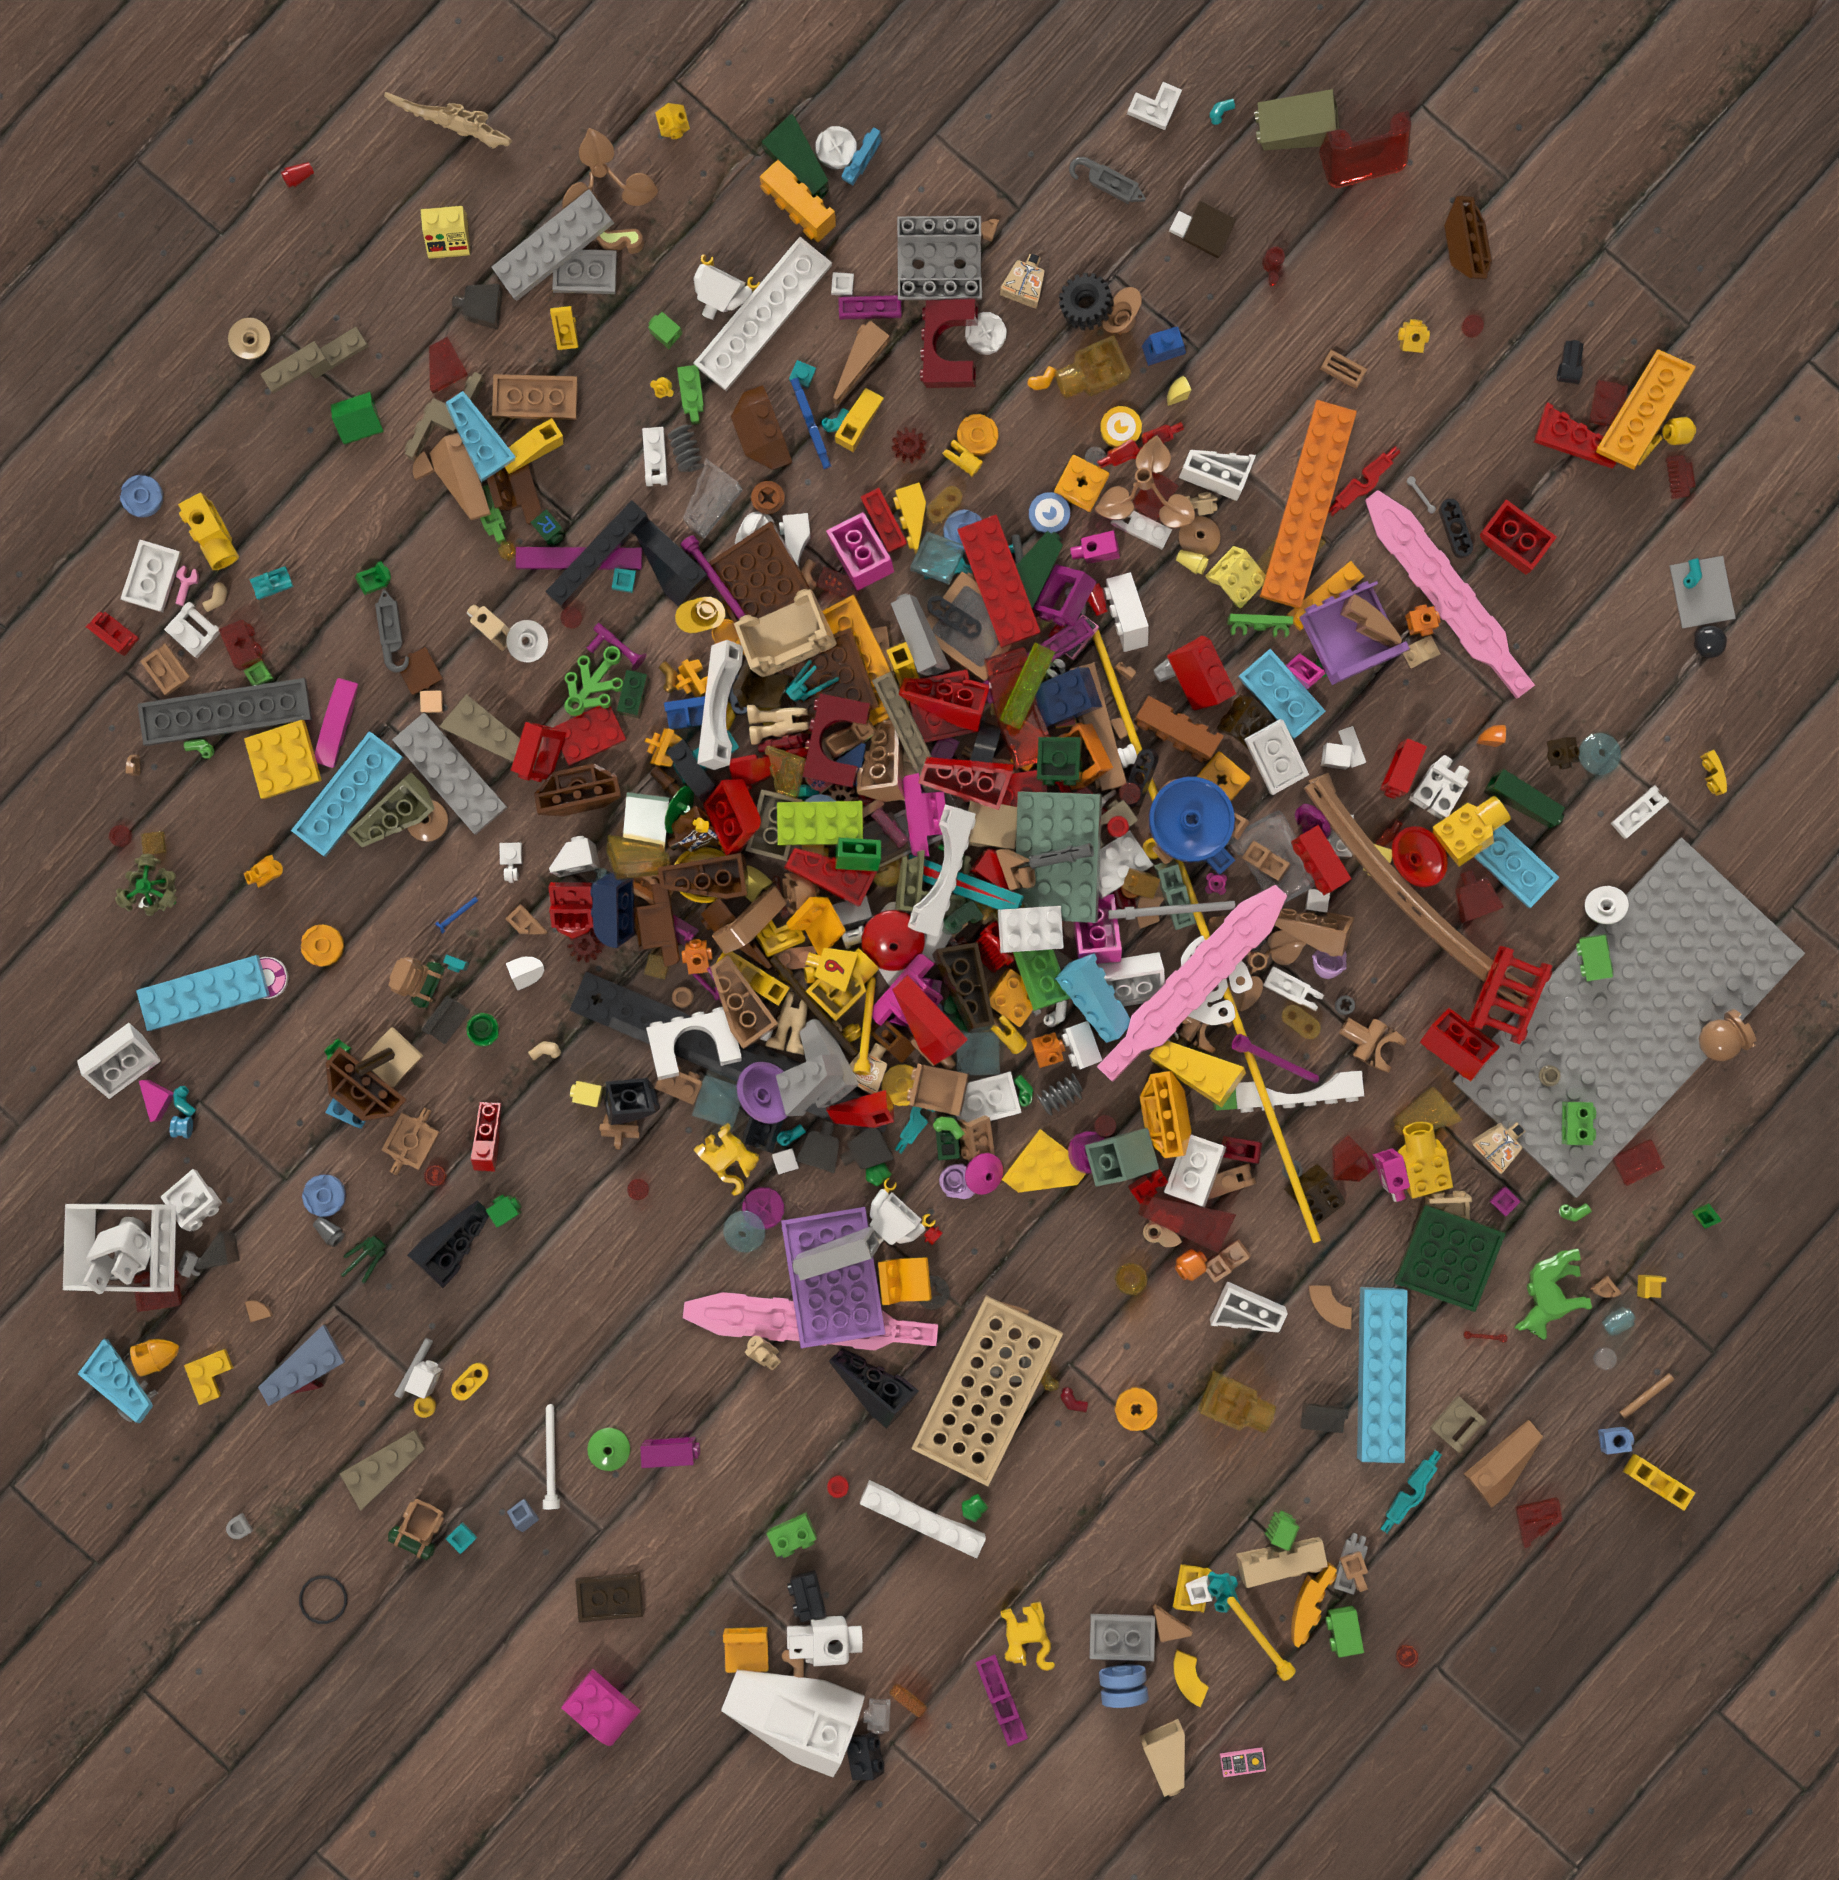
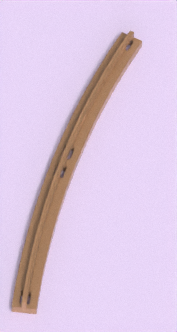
[1304,776,1528,1007]

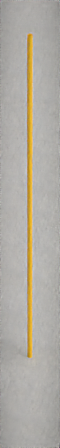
[1092,629,1321,1243]

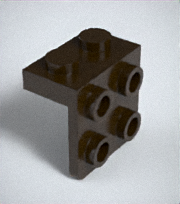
[733,659,790,708]
[1217,694,1277,750]
[1284,1164,1346,1226]

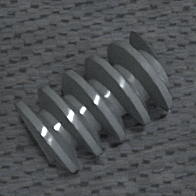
[668,425,704,472]
[1036,1073,1083,1116]

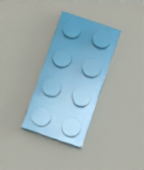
[1238,649,1326,740]
[1474,825,1559,908]

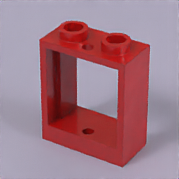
[511,722,566,782]
[1380,738,1427,799]

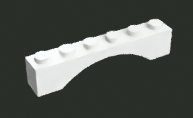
[779,513,811,567]
[697,640,743,770]
[908,804,976,937]
[1236,1071,1364,1113]
[860,1480,986,1558]

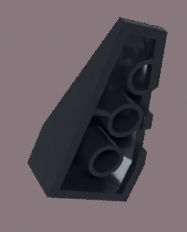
[635,520,709,607]
[407,1200,489,1288]
[829,1348,919,1429]

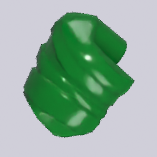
[324,1039,352,1060]
[866,1160,892,1186]
[961,1494,989,1522]

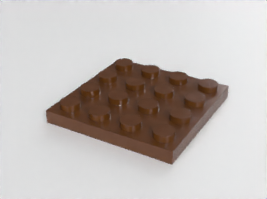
[708,521,810,623]
[778,628,880,736]

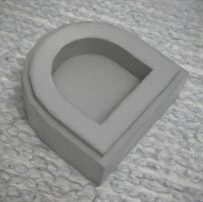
[226,1513,253,1539]

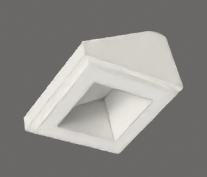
[772,1148,799,1174]
[1186,1575,1213,1605]

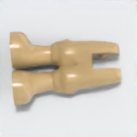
[747,705,809,745]
[765,992,808,1055]

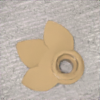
[1143,1206,1183,1247]

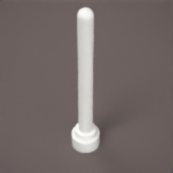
[543,1404,560,1509]

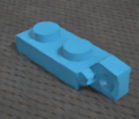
[842,127,882,185]

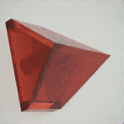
[1332,1136,1376,1182]

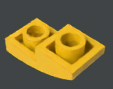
[1700,750,1727,796]

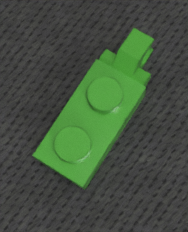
[677,365,704,425]
[480,485,506,544]

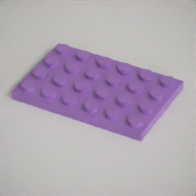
[781,1207,885,1348]

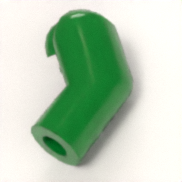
[1013,1074,1033,1107]

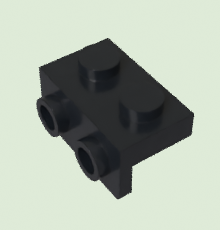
[741,1116,784,1153]
[847,1731,884,1780]

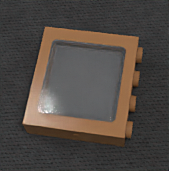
[927,572,1015,683]

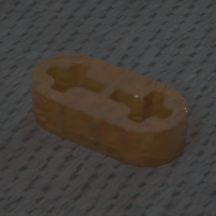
[889,1683,927,1718]

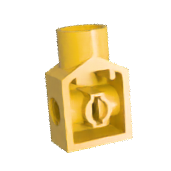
[178,492,239,570]
[1433,796,1511,867]
[806,948,879,1022]
[1398,1122,1453,1199]

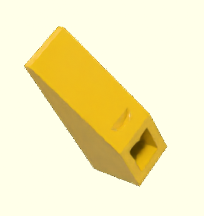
[835,388,884,452]
[505,419,563,474]
[893,483,926,554]

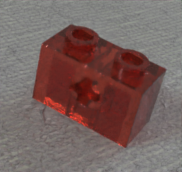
[219,619,264,671]

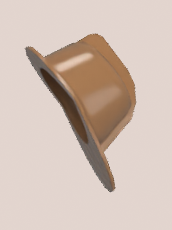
[1102,287,1142,335]

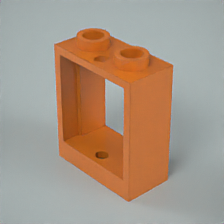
[1058,723,1113,790]

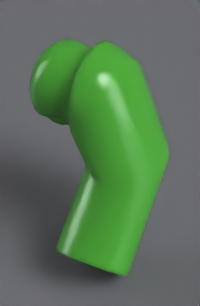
[184,738,214,759]
[933,1117,965,1140]
[1559,1203,1592,1222]

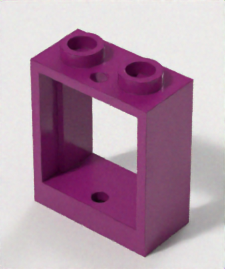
[1033,565,1096,626]
[640,1437,700,1468]

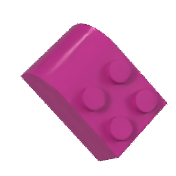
[826,512,894,591]
[1073,894,1122,964]
[561,1669,641,1746]

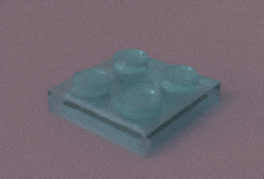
[910,532,965,584]
[957,1032,1000,1075]
[692,1075,741,1128]

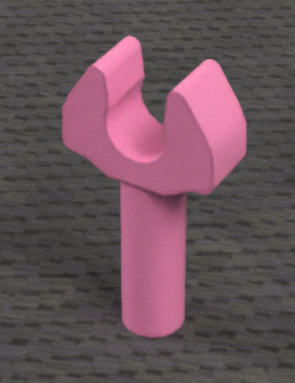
[175,566,199,606]

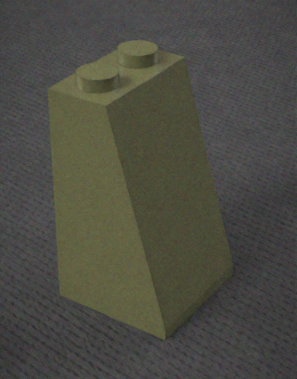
[1255,89,1341,150]

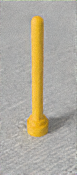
[854,977,876,1076]
[1227,1597,1296,1681]

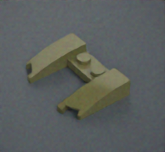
[895,850,982,921]

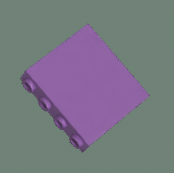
[1299,581,1410,685]

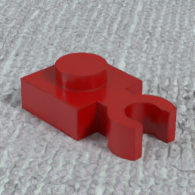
[1128,1169,1168,1204]

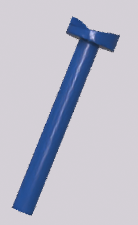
[435,897,478,934]

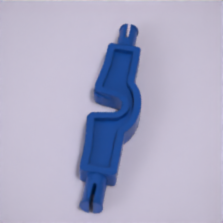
[790,378,832,469]

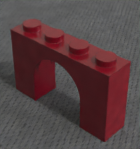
[920,299,979,388]
[801,693,872,788]

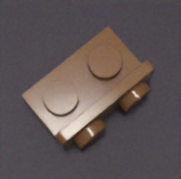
[655,1066,704,1105]
[957,1115,995,1162]

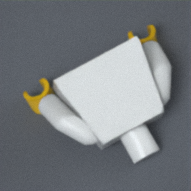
[694,255,760,320]
[870,1178,936,1245]

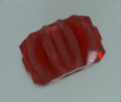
[891,427,927,464]
[567,928,604,963]

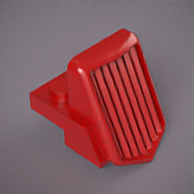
[548,882,593,939]
[975,919,1015,973]

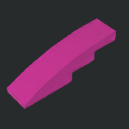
[315,678,359,768]

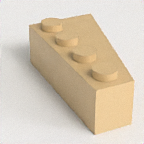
[1236,1537,1328,1588]

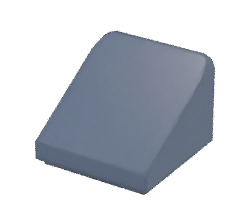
[507,1499,539,1532]

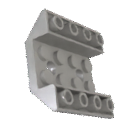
[897,216,982,300]

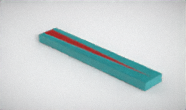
[908,854,1024,910]

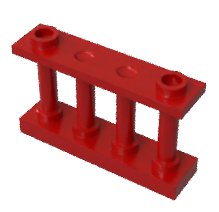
[1468,946,1552,1045]

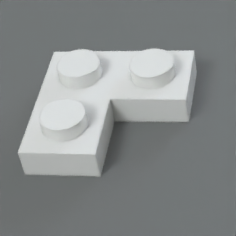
[1127,82,1182,130]

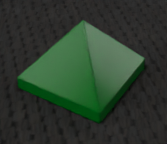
[1692,1203,1722,1229]

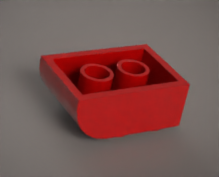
[1480,499,1557,575]
[703,779,761,856]

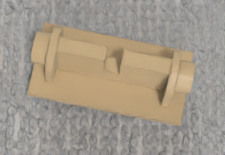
[1185,492,1217,516]

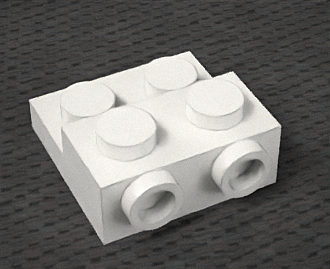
[161,1169,222,1231]

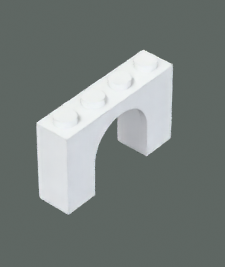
[646,1007,742,1080]

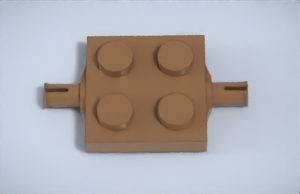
[382,1107,440,1175]

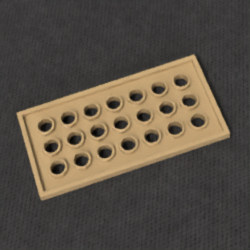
[911,1295,1063,1486]

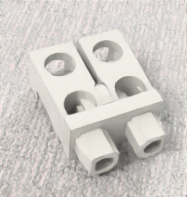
[1408,755,1470,820]

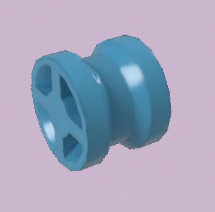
[170,1116,193,1138]

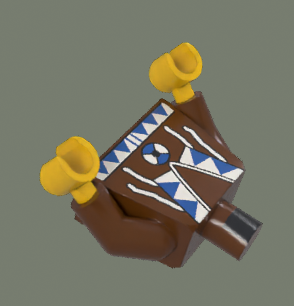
[667,806,724,852]

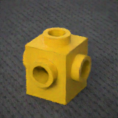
[655,103,690,139]
[1398,319,1430,353]

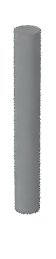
[394,1338,433,1398]

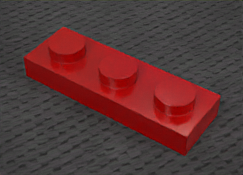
[860,488,907,554]

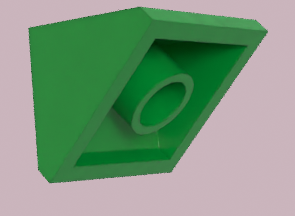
[331,392,384,445]

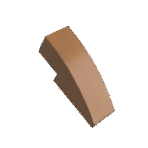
[1340,594,1402,648]

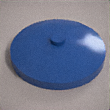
[1149,777,1235,862]

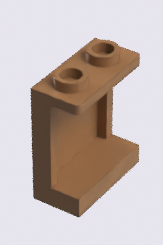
[907,1064,970,1116]

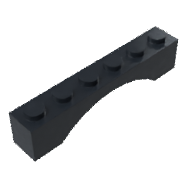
[545,500,650,610]

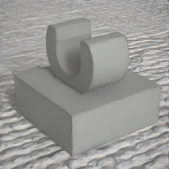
[177,1250,205,1277]

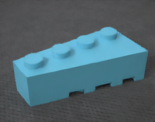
[1055,953,1130,1043]

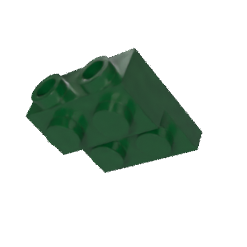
[1037,737,1082,786]

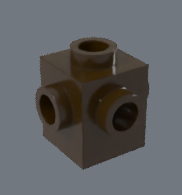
[1547,737,1580,769]

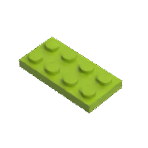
[777,801,863,846]

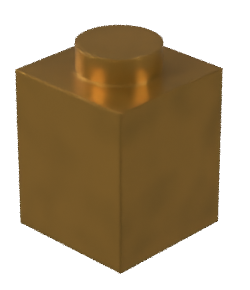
[1122,868,1161,899]

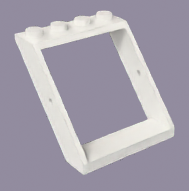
[63,1204,176,1292]

